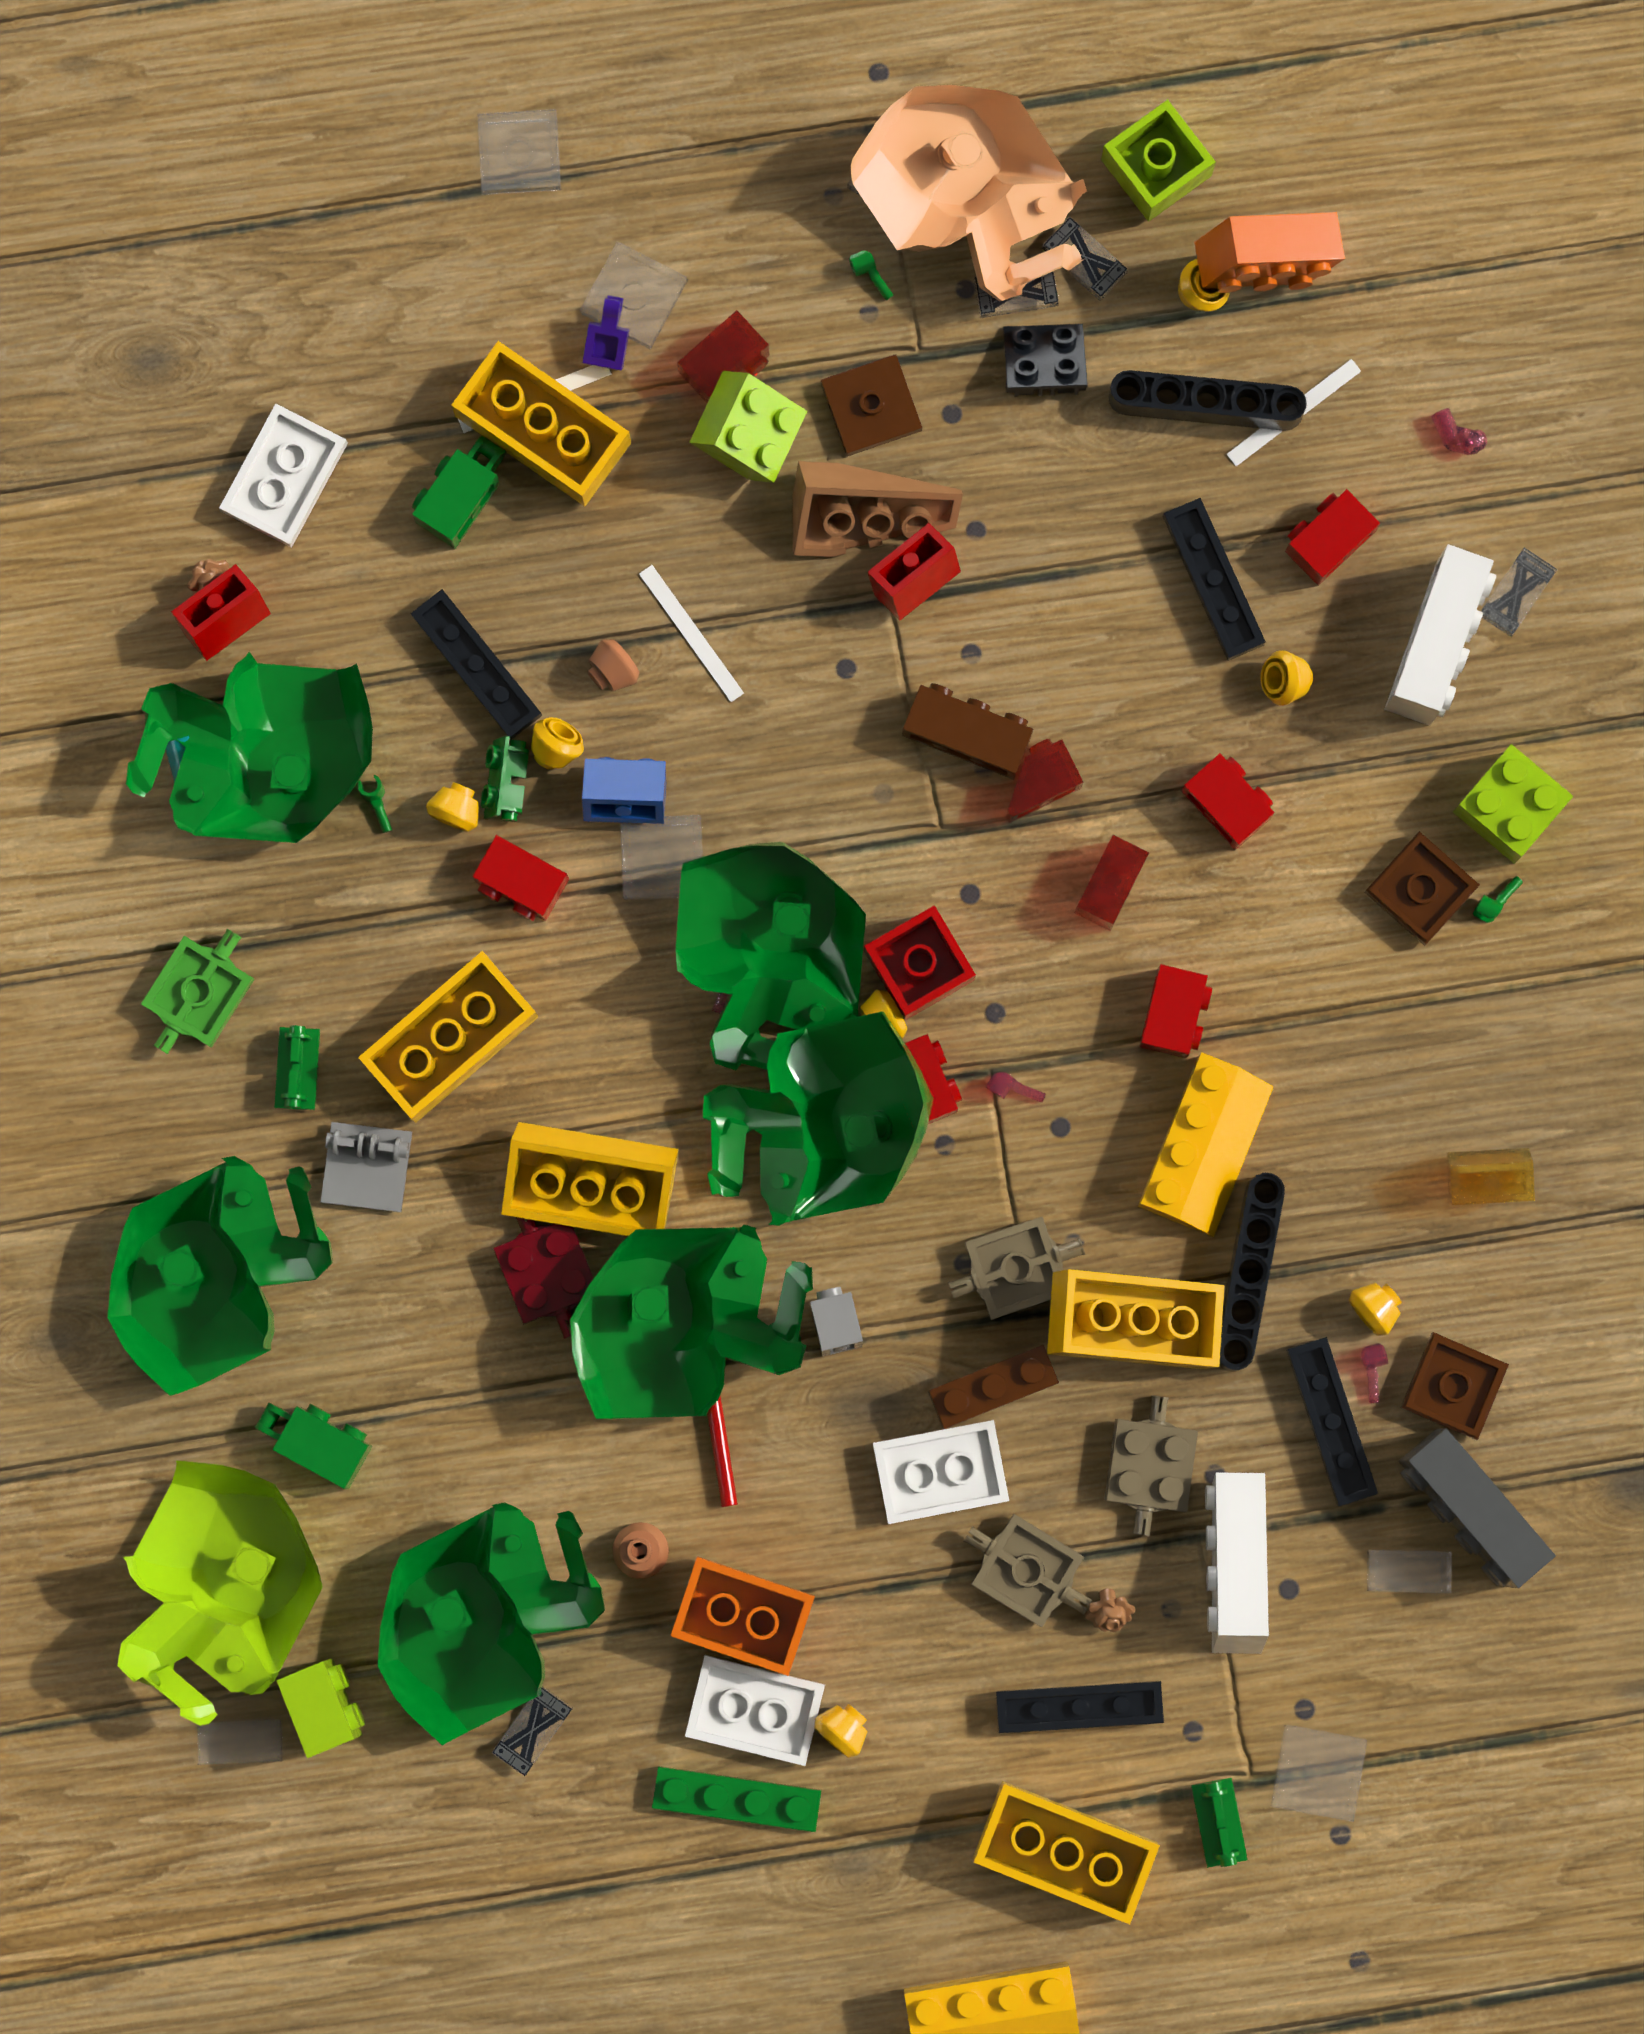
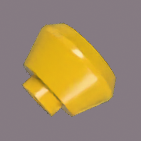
[1178,259,1230,312]
[1261,650,1313,706]
[531,717,584,770]
[426,782,479,832]
[860,989,907,1039]
[1349,1283,1402,1336]
[814,1704,868,1758]

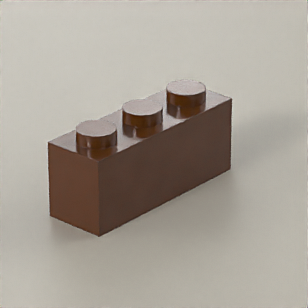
[902,683,1034,780]
[928,1345,1059,1430]

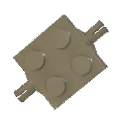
[948,1216,1085,1320]
[1104,1395,1198,1536]
[963,1514,1092,1627]

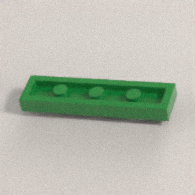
[652,1766,822,1832]

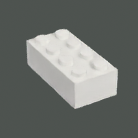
[1384,544,1496,726]

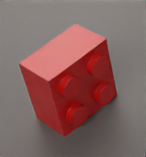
[864,905,976,1021]

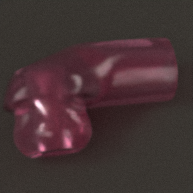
[1431,408,1487,455]

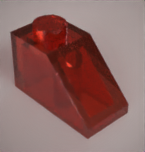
[1006,738,1084,824]

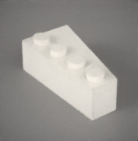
[1205,1473,1269,1654]

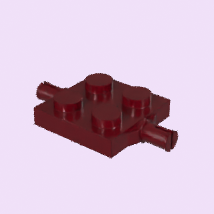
[493,1217,594,1339]

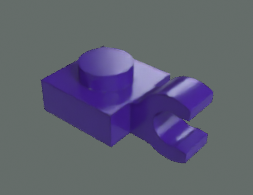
[582,295,630,370]

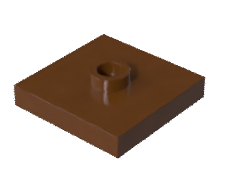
[821,354,922,457]
[1364,831,1480,946]
[1400,1332,1509,1440]

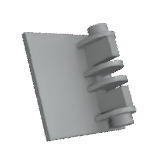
[320,1122,412,1212]

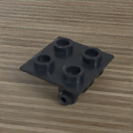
[1003,324,1088,397]

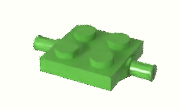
[141,929,255,1054]

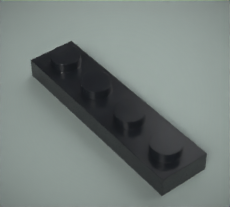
[1163,498,1266,661]
[411,589,542,740]
[1286,1337,1378,1506]
[996,1681,1164,1733]

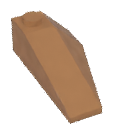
[792,461,963,557]

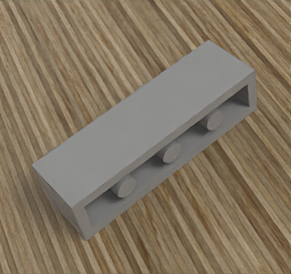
[810,1287,863,1357]

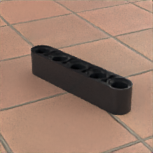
[1109,370,1307,431]
[1219,1173,1285,1371]

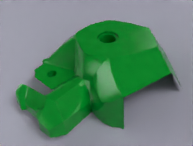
[126,652,373,843]
[676,842,866,1071]
[703,1011,934,1226]
[107,1156,333,1396]
[570,1225,813,1419]
[378,1502,605,1745]

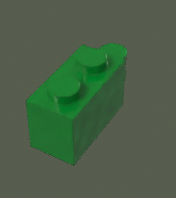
[412,435,506,549]
[255,1402,372,1489]

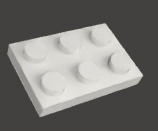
[219,404,348,548]
[873,1420,1009,1524]
[685,1655,825,1766]

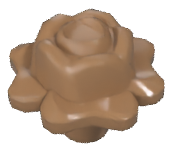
[187,559,229,595]
[1085,1588,1135,1632]

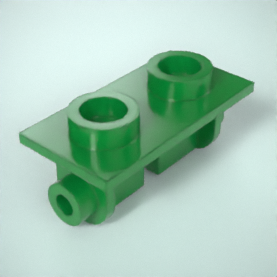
[481,736,529,822]
[274,1025,320,1110]
[1191,1778,1248,1868]

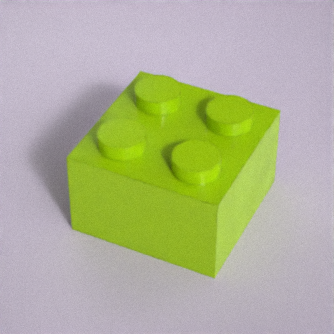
[1101,99,1216,222]
[689,371,807,483]
[1453,744,1573,864]
[276,1658,365,1758]

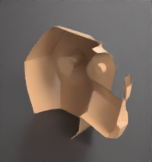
[851,85,1087,301]

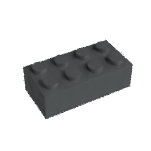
[1398,1428,1556,1589]

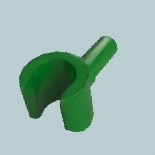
[849,250,894,301]
[358,775,392,833]
[1473,876,1523,923]

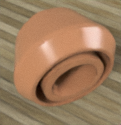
[587,639,639,691]
[613,1522,669,1579]

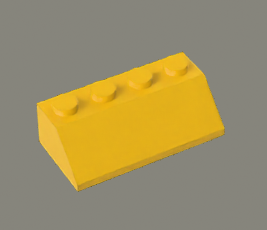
[1138,1052,1273,1237]
[501,1122,679,1236]
[903,1961,1079,2034]

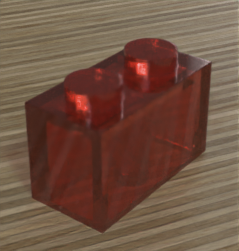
[677,310,770,403]
[1074,835,1149,931]

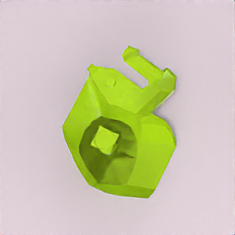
[117,1460,323,1726]

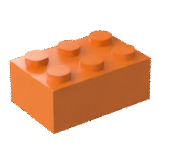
[1194,212,1345,293]
[671,1556,815,1676]

